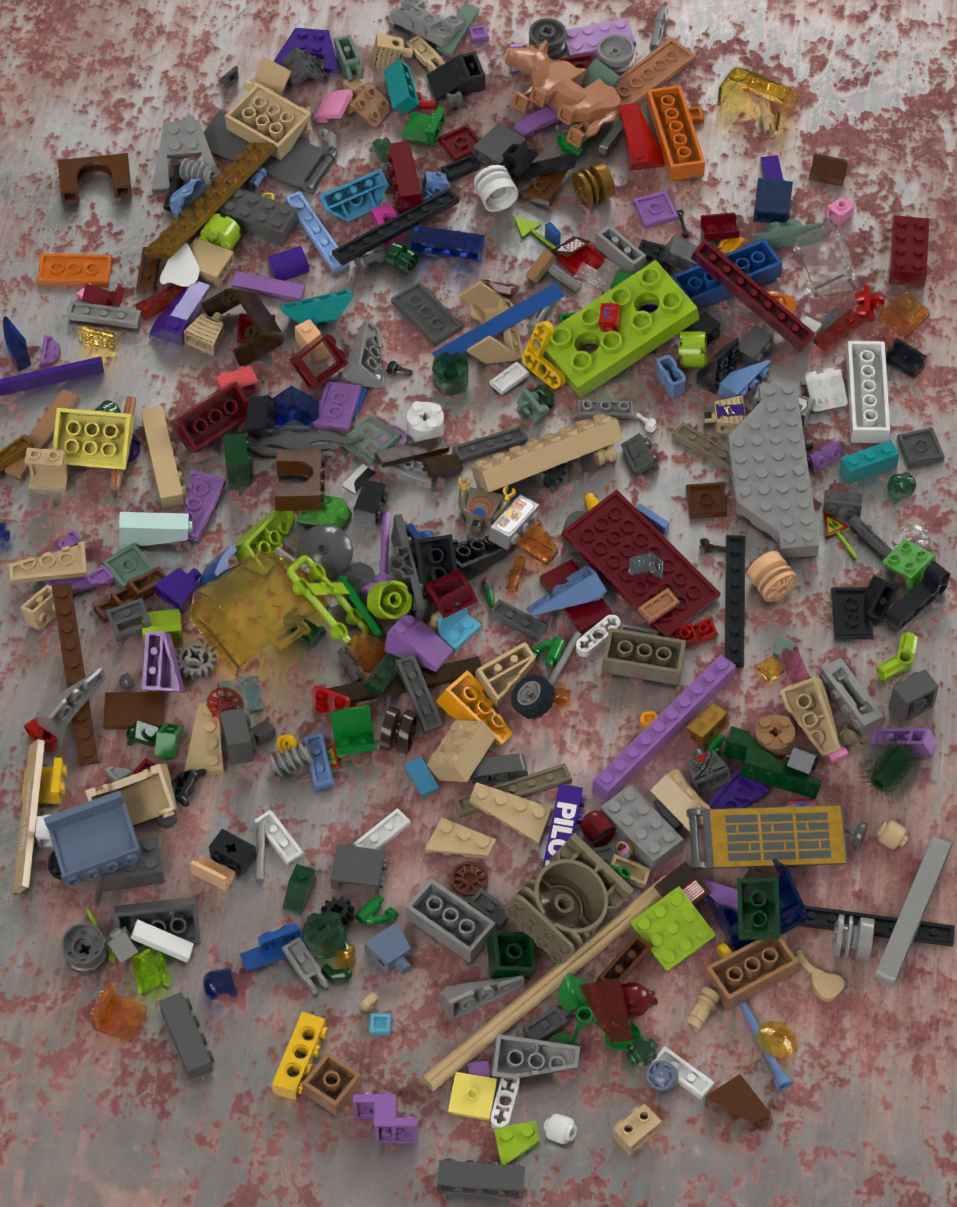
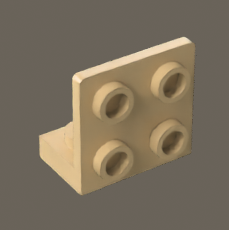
[242,57,292,97]

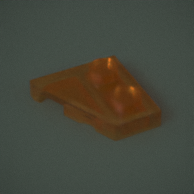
[516,519,558,566]
[346,631,387,673]

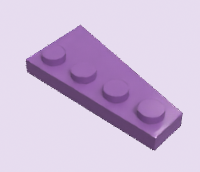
[183,469,226,541]

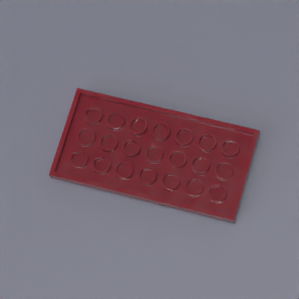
[561,489,721,638]

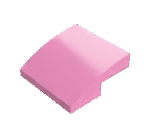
[312,89,353,123]

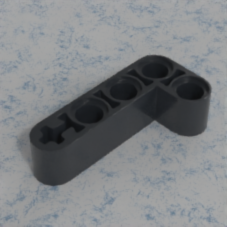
[884,561,950,630]

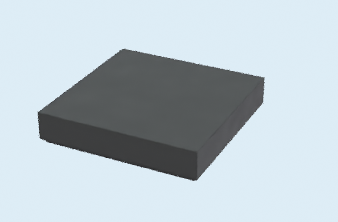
[897,427,945,467]

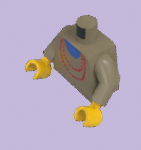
[458,476,516,533]

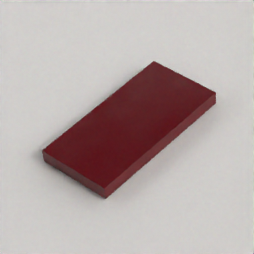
[540,559,614,634]

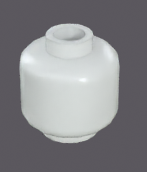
[544,1114,577,1144]

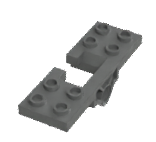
[388,514,428,622]

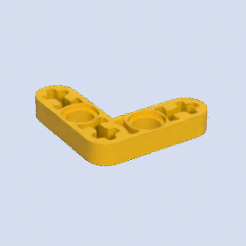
[522,321,566,389]

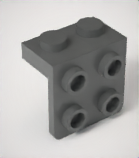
[282,47,328,87]

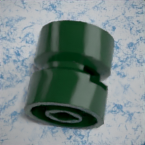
[386,242,419,273]

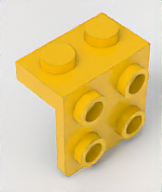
[21,758,67,804]

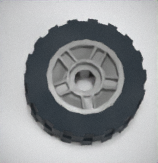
[511,674,556,719]

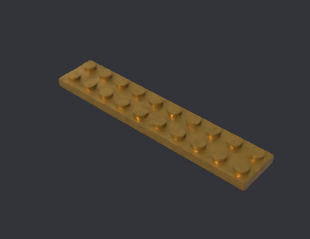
[144,142,277,259]

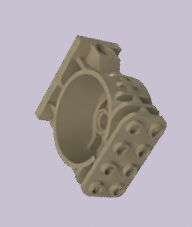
[504,833,634,964]

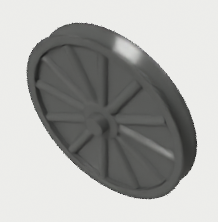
[342,563,375,595]

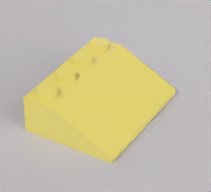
[53,408,134,470]

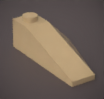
[780,676,842,757]

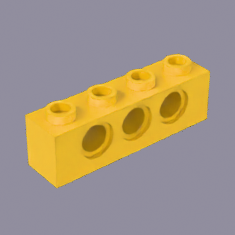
[272,1012,328,1100]

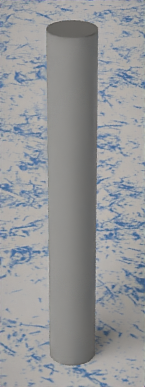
[256,821,266,881]

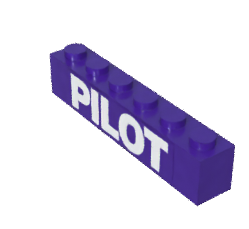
[542,784,586,886]

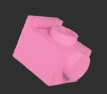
[826,197,854,227]

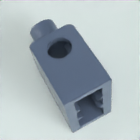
[364,922,412,974]

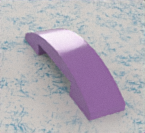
[511,106,564,140]

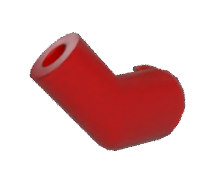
[417,92,435,109]

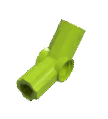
[876,632,918,681]

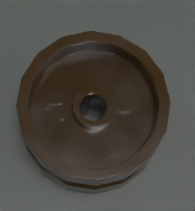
[380,706,417,755]

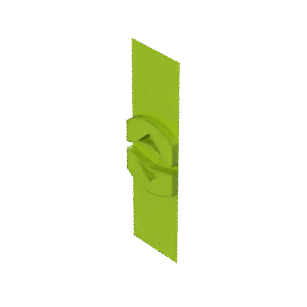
[307,581,350,595]

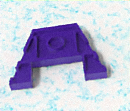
[273,28,339,74]

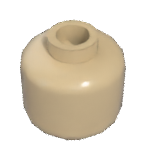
[876,820,908,850]

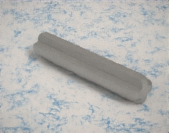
[547,263,582,292]

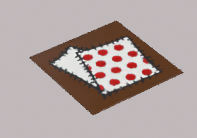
[550,236,592,257]

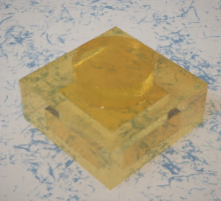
[757,655,784,682]

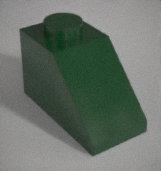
[283,864,316,915]

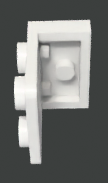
[801,368,848,412]

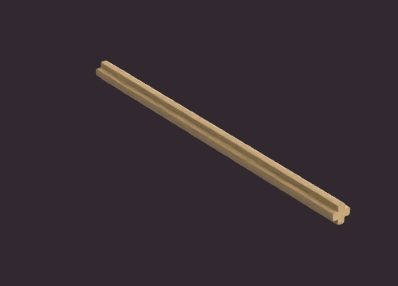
[422,875,666,1092]

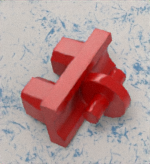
[855,285,885,322]

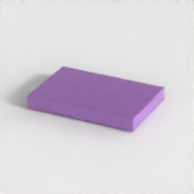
[312,381,363,432]

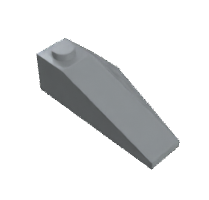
[343,318,386,388]
[492,1034,580,1079]

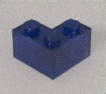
[273,385,319,426]

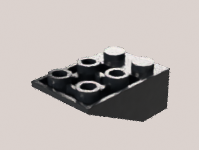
[426,51,485,101]
[696,337,740,394]

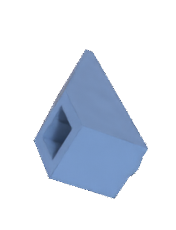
[719,360,771,400]

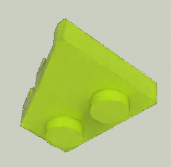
[494,1121,540,1165]

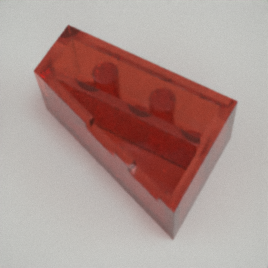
[579,978,634,1044]

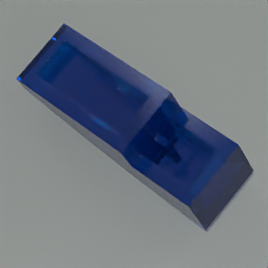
[3,316,31,372]

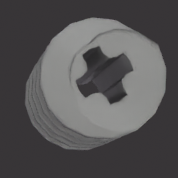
[179,158,218,186]
[269,742,314,777]

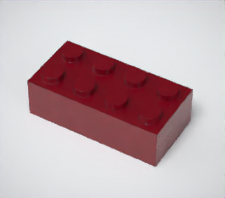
[386,141,422,214]
[888,215,929,287]
[170,381,249,452]

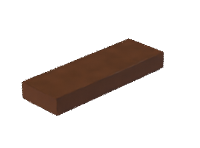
[136,247,160,293]

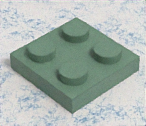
[102,543,155,588]

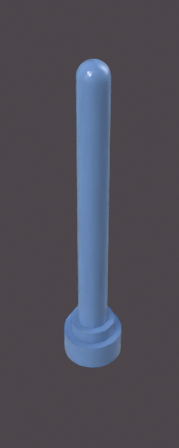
[740,1002,793,1091]

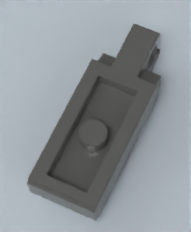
[522,1005,577,1041]

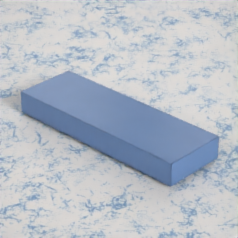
[303,733,335,791]

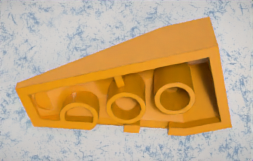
[436,670,513,746]

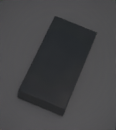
[441,154,480,182]

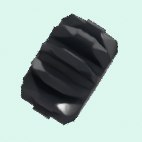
[320,896,355,931]

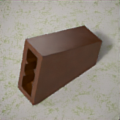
[705,1074,770,1132]

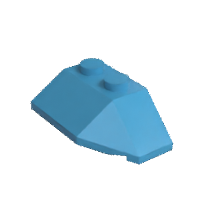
[319,168,388,222]

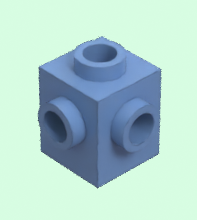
[421,171,449,196]

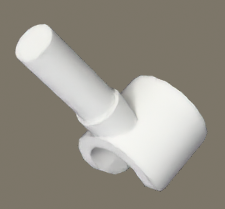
[636,413,656,433]

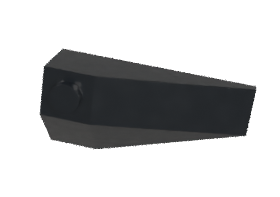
[453,536,518,581]

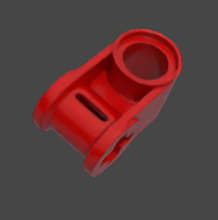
[24,717,58,752]

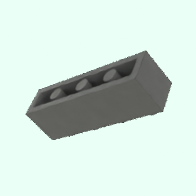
[159,992,215,1080]
[437,1158,525,1199]

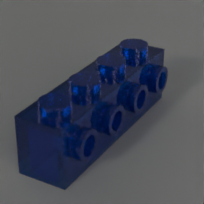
[411,226,485,263]

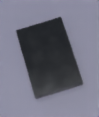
[831,587,873,639]

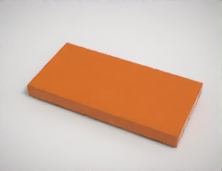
[37,253,112,287]

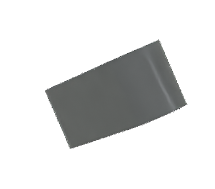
[471,753,528,784]

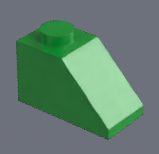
[155,723,184,760]

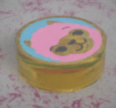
[615,839,635,859]

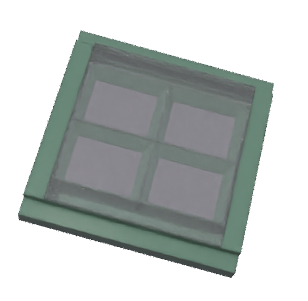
[340,415,402,465]

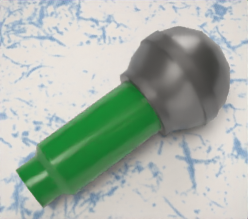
[481,579,495,607]

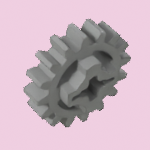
[176,640,217,680]

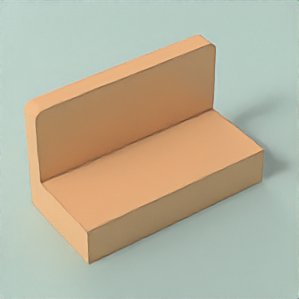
[190,855,236,891]

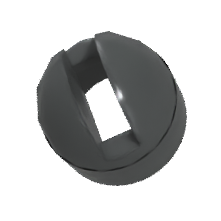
[119,672,135,689]

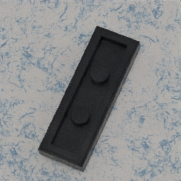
[524,153,577,179]

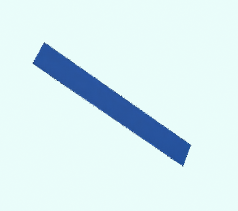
[432,282,565,366]

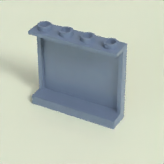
[44,790,143,887]

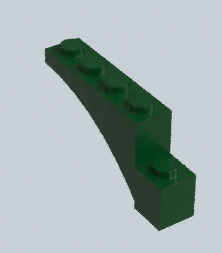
[723,726,822,799]

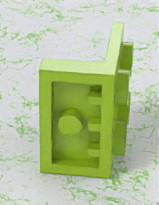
[142,609,183,645]

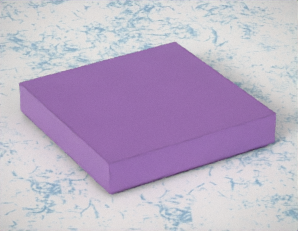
[633,191,678,229]

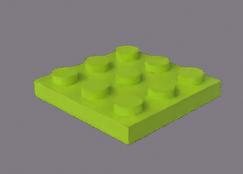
[630,886,716,973]

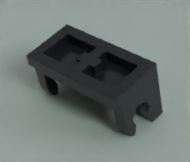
[886,338,927,379]

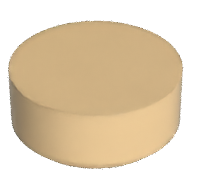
[359,992,379,1012]

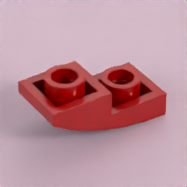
[675,617,719,647]

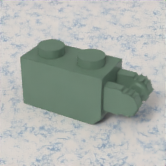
[334,35,363,82]

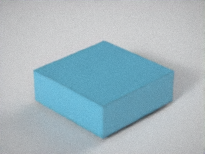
[369,1013,391,1036]

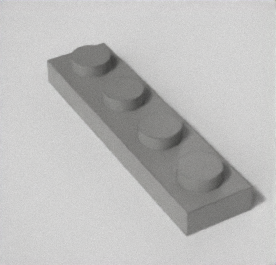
[66,301,141,329]

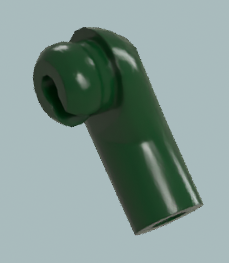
[534,385,554,409]
[321,964,352,983]

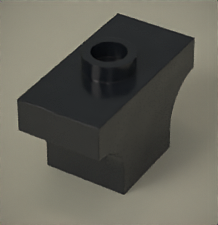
[502,144,539,178]

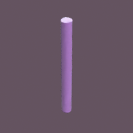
[380,512,390,574]

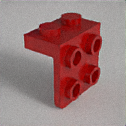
[312,685,357,715]

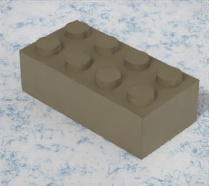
[602,628,686,685]

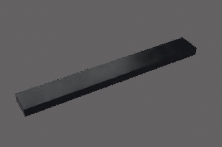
[332,188,459,266]
[724,535,745,668]
[790,904,955,947]

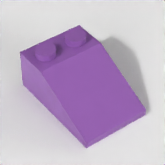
[385,615,453,672]

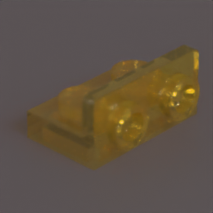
[77,325,119,351]

